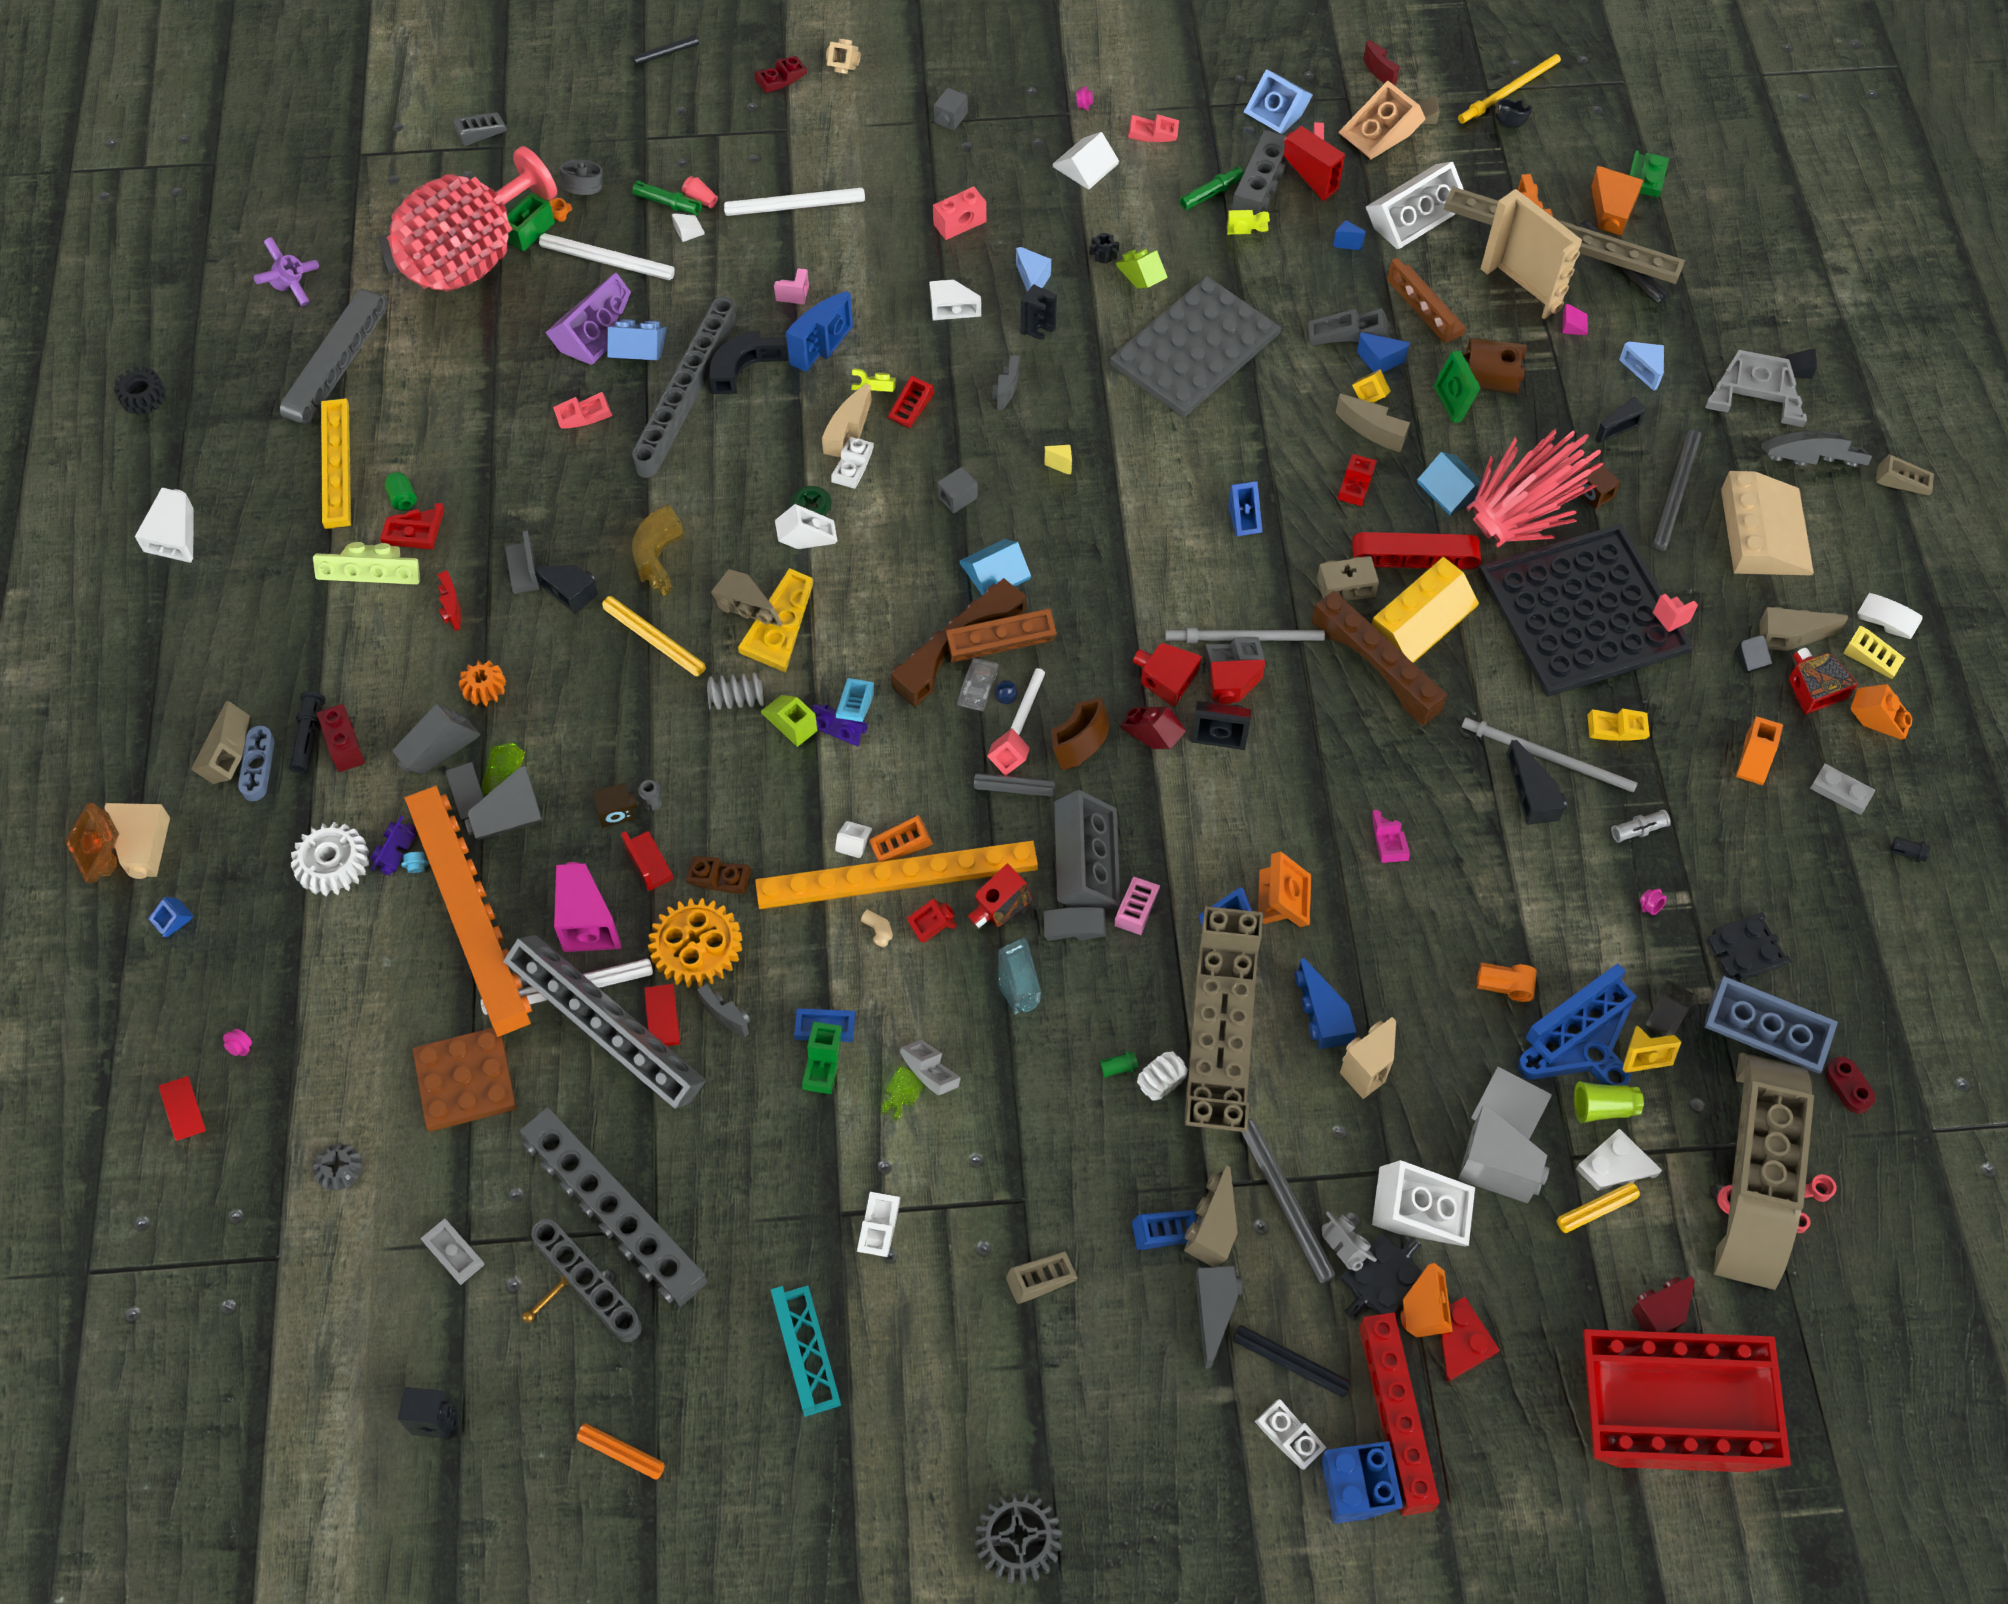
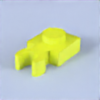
[1227,210,1270,235]

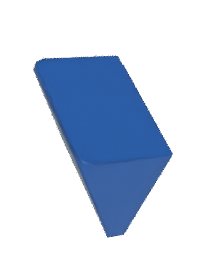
[1333,220,1366,250]
[148,897,193,937]

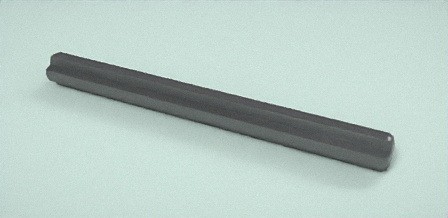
[1652,429,1701,551]
[1242,1119,1335,1283]

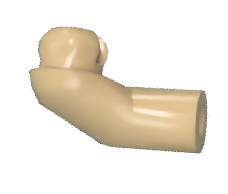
[861,909,893,947]

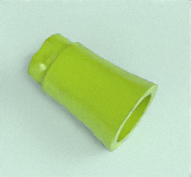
[1574,1081,1644,1123]

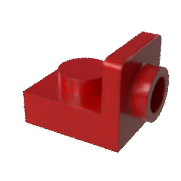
[906,899,957,943]

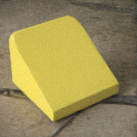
[1044,445,1072,474]

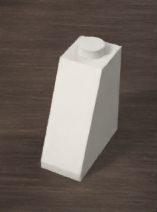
[135,488,194,563]

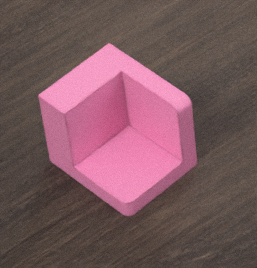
[774,268,809,304]

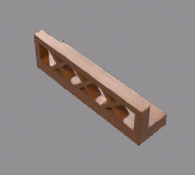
[1387,258,1466,344]
[946,609,1057,663]

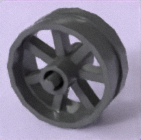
[560,159,603,195]

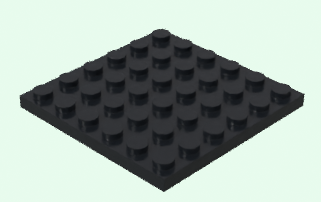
[1478,524,1694,697]

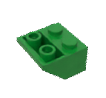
[506,192,555,252]

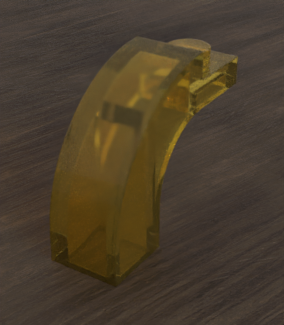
[632,504,684,596]

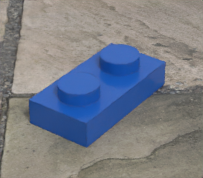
[794,1009,856,1042]

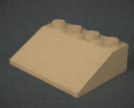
[1721,471,1814,575]

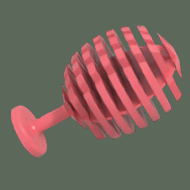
[386,146,557,292]

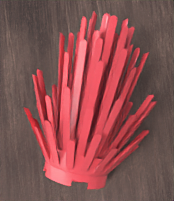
[1466,429,1603,548]

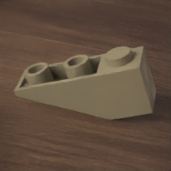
[711,569,783,627]
[1760,607,1848,651]
[191,701,250,784]
[1184,1165,1237,1267]

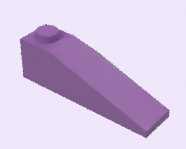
[545,273,631,365]

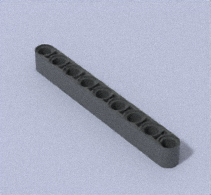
[632,296,737,478]

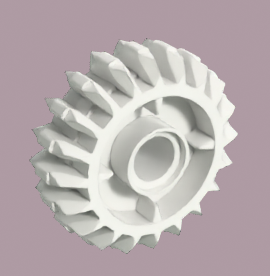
[291,822,369,897]

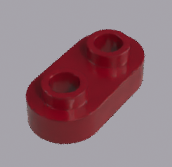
[1825,1057,1875,1114]

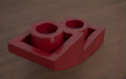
[1363,40,1400,86]
[755,56,807,93]

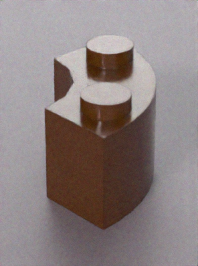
[1051,697,1110,770]

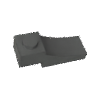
[1308,308,1389,346]

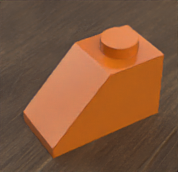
[1401,1263,1453,1338]

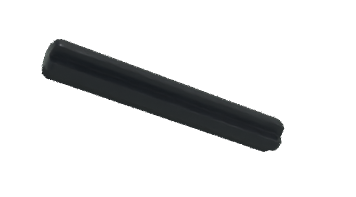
[1233,1325,1351,1397]

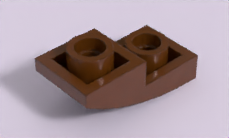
[686,856,751,895]

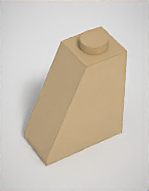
[105,803,170,879]

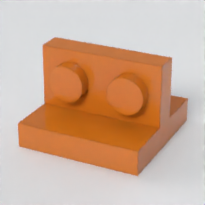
[1258,851,1311,927]

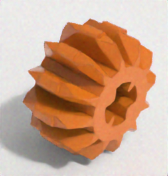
[459,660,506,707]

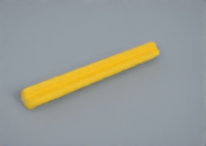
[602,596,706,677]

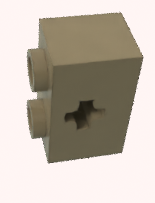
[1317,556,1379,601]

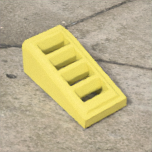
[1843,626,1905,679]

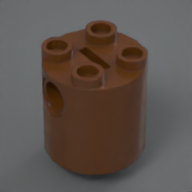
[1461,338,1527,394]

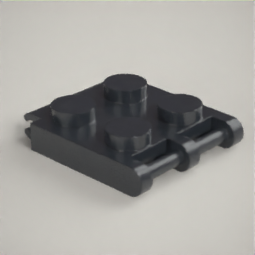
[1706,912,1792,982]

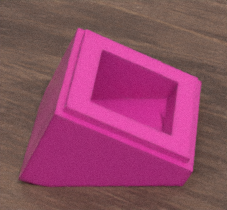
[1562,304,1588,335]

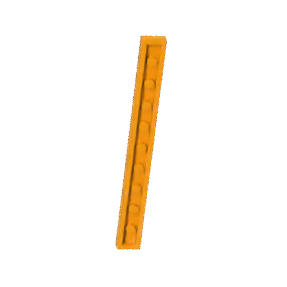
[755,841,1038,909]

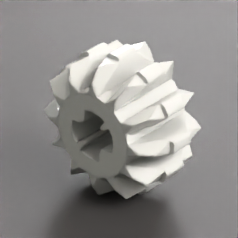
[1137,1052,1188,1100]

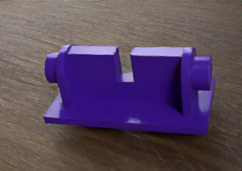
[812,704,868,747]
[370,816,417,876]

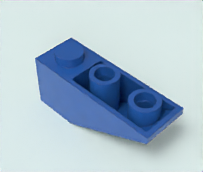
[1294,958,1356,1049]

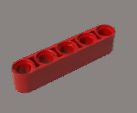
[1352,532,1481,570]

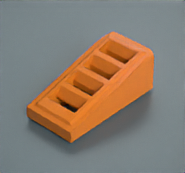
[869,815,933,862]

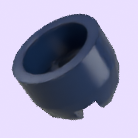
[995,680,1017,704]

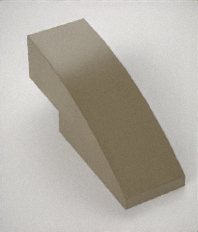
[1336,393,1410,453]

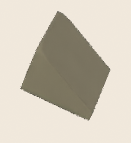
[1417,96,1439,125]

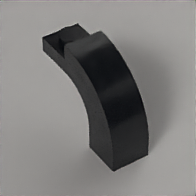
[709,330,787,394]

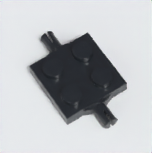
[1340,1234,1423,1320]

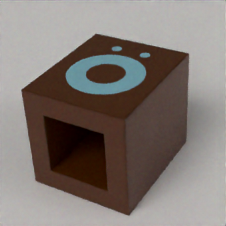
[1578,462,1621,509]

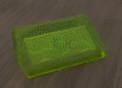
[481,742,525,796]

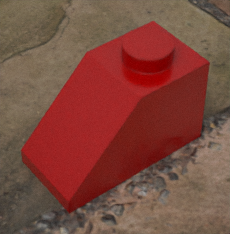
[1209,659,1265,705]

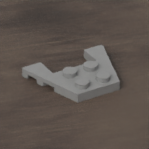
[1705,350,1807,427]

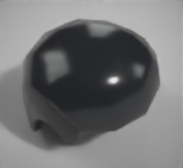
[1494,98,1532,128]

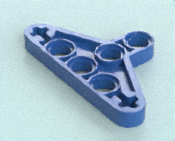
[1517,987,1632,1085]

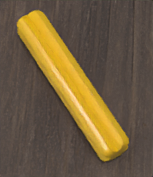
[1557,1182,1640,1233]

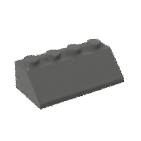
[1054,790,1121,909]

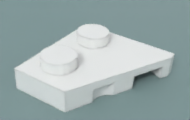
[1576,1129,1662,1191]

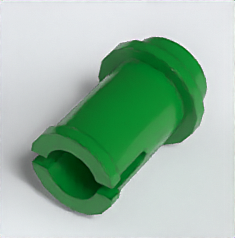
[1100,1050,1139,1078]

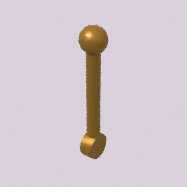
[522,1276,570,1323]

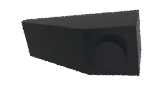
[1506,740,1567,825]

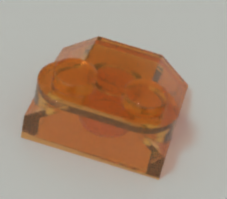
[65,803,119,883]

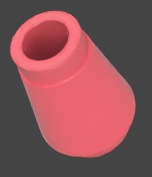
[681,176,718,209]

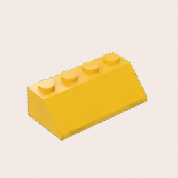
[1372,557,1479,663]

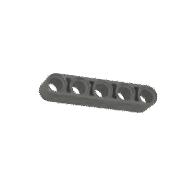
[531,1219,642,1342]

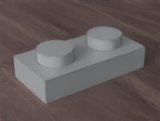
[1810,764,1875,815]
[420,1218,485,1285]

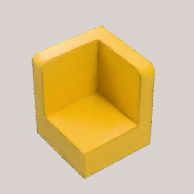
[1352,369,1391,403]

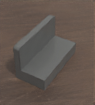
[505,530,540,594]

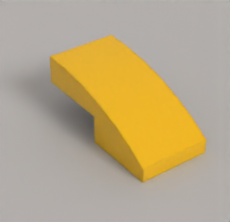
[1588,708,1650,741]

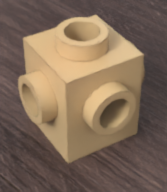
[826,38,860,74]

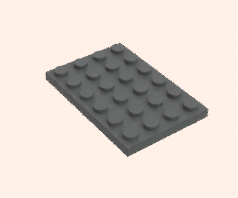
[1110,276,1281,418]

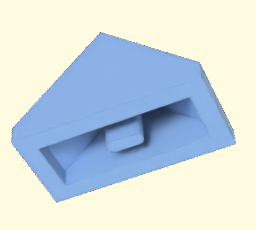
[1016,247,1051,292]
[1619,342,1664,391]

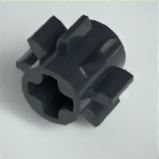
[1089,233,1119,264]

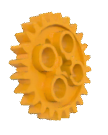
[648,898,742,988]

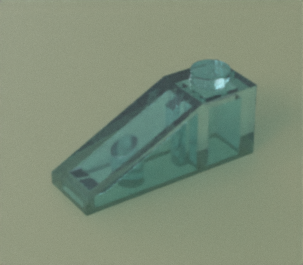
[999,937,1041,1015]

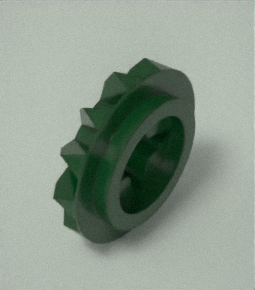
[790,486,832,517]

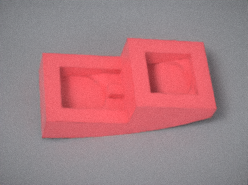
[1128,114,1179,142]
[553,392,612,429]

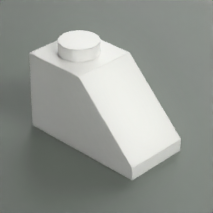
[930,280,981,320]
[775,504,838,549]

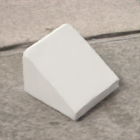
[672,214,704,242]
[835,821,872,858]

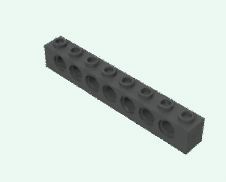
[503,935,706,1109]
[519,1107,708,1308]

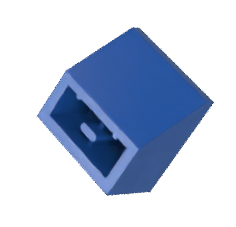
[1321,1441,1403,1524]

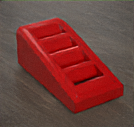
[887,375,935,429]

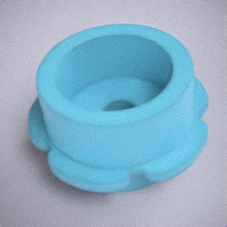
[401,852,429,873]

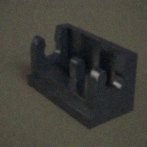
[1020,284,1057,340]

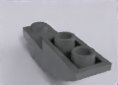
[1761,431,1872,467]

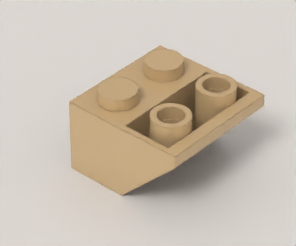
[1340,1017,1396,1099]

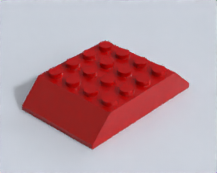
[1583,1329,1791,1472]

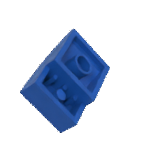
[786,291,853,372]

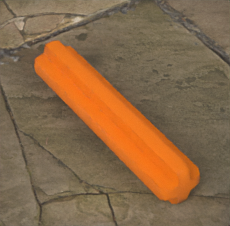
[577,1423,665,1479]

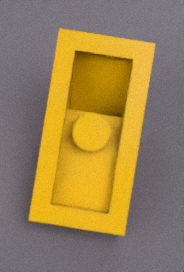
[1622,1026,1681,1073]

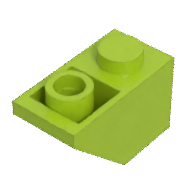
[1116,248,1168,289]
[761,695,818,747]

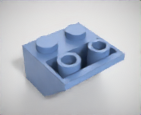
[608,319,667,360]

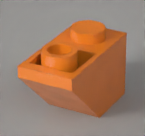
[1851,684,1912,740]
[1736,716,1783,785]

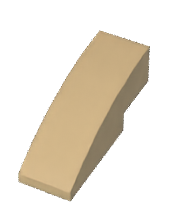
[822,384,872,457]

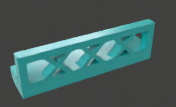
[770,1286,841,1417]

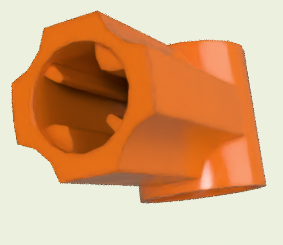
[1476,963,1537,1002]

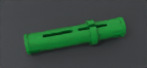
[1179,166,1244,211]
[632,181,702,216]

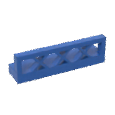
[1526,963,1637,1064]

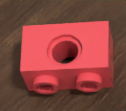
[933,187,986,240]

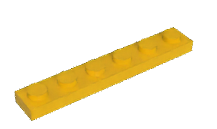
[321,398,351,529]

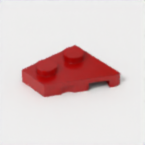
[380,503,445,550]
[1440,1297,1500,1382]

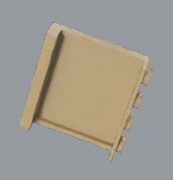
[1481,189,1582,319]

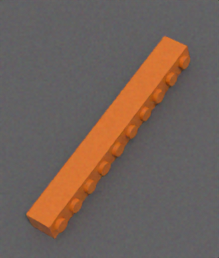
[404,786,532,1037]

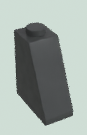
[392,703,481,775]
[465,766,543,840]

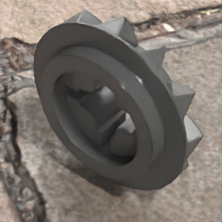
[312,1142,362,1190]

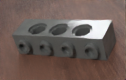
[1232,130,1289,215]

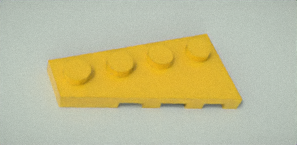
[738,568,813,673]

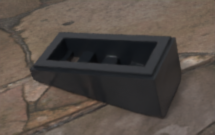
[1595,397,1645,443]

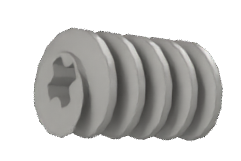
[707,672,764,710]

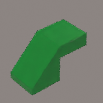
[802,1022,842,1094]

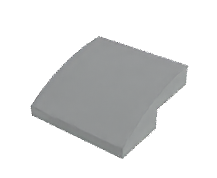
[1471,1067,1552,1140]

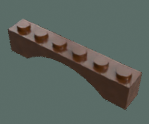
[891,578,1027,707]
[1311,590,1447,726]

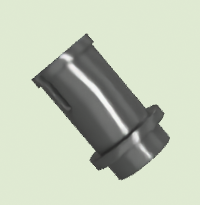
[638,780,662,811]

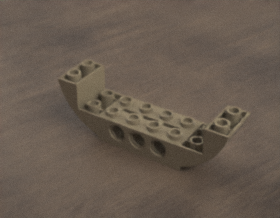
[1185,906,1263,1132]
[1713,1053,1814,1290]

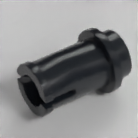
[1890,836,1930,863]

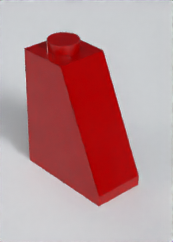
[1283,126,1345,201]

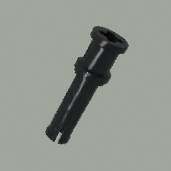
[289,691,326,773]

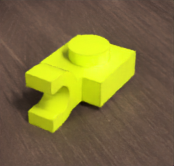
[851,368,896,392]

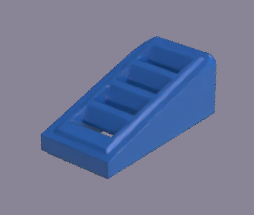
[1132,1210,1197,1250]

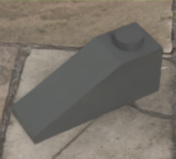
[1195,1266,1242,1369]

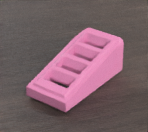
[1114,877,1160,935]

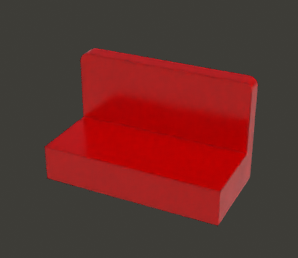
[620,831,674,892]

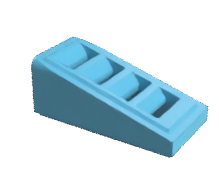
[836,678,874,722]

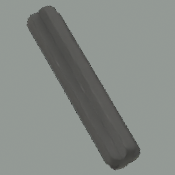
[974,773,1055,797]

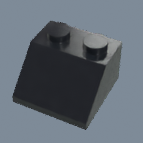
[1191,701,1251,750]

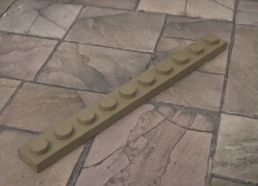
[1443,186,1685,284]

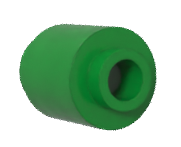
[384,472,417,511]

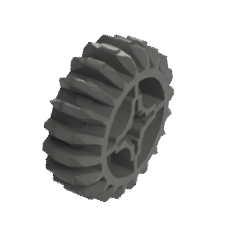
[975,1492,1063,1585]

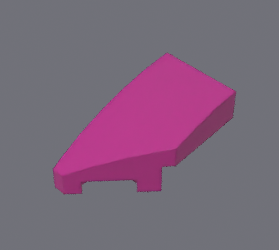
[1372,810,1410,863]

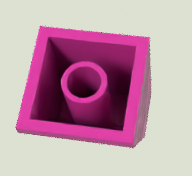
[554,862,621,952]

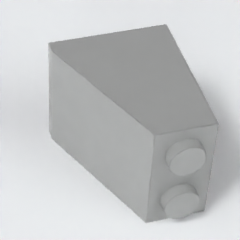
[1458,1105,1550,1203]

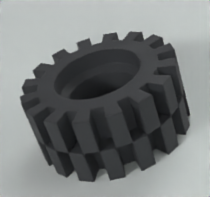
[114,367,166,415]

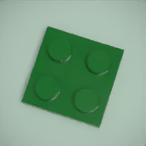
[1433,351,1481,423]

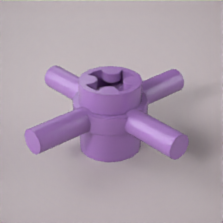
[254,237,319,306]

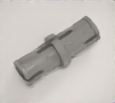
[1611,810,1670,843]

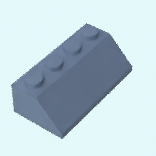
[1705,976,1838,1074]

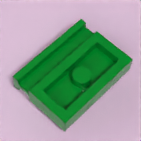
[1629,150,1669,198]

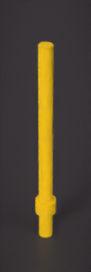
[1458,54,1561,124]

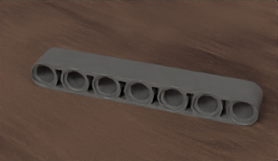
[280,288,388,425]

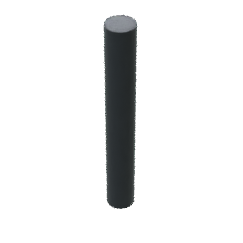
[632,35,699,65]

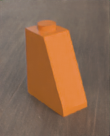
[1591,166,1643,236]

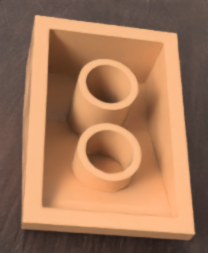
[1338,81,1426,160]

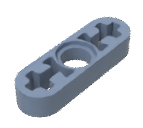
[238,726,275,801]

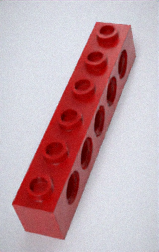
[1359,1312,1440,1516]

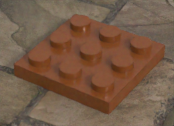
[413,1028,517,1132]

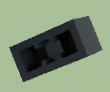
[397,1387,459,1439]

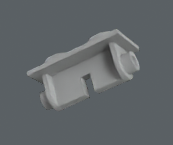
[1321,1211,1377,1271]

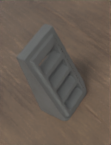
[452,112,507,146]

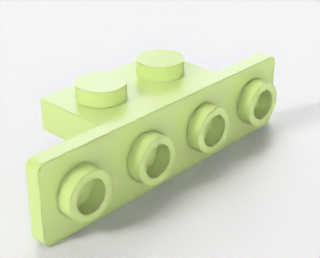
[313,542,420,584]

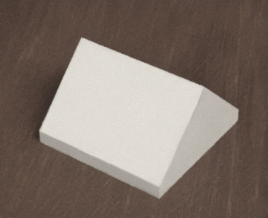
[1053,132,1119,190]

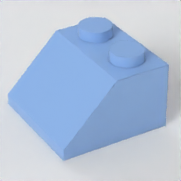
[1244,69,1313,134]

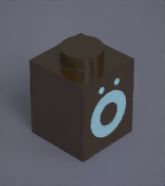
[592,783,637,828]

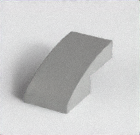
[900,1039,961,1096]

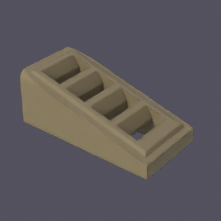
[1875,454,1934,496]
[1006,1251,1078,1304]

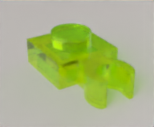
[882,1066,925,1121]

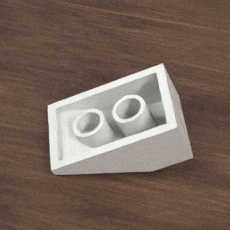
[1372,1160,1475,1246]

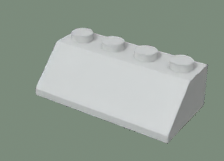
[1366,161,1464,249]

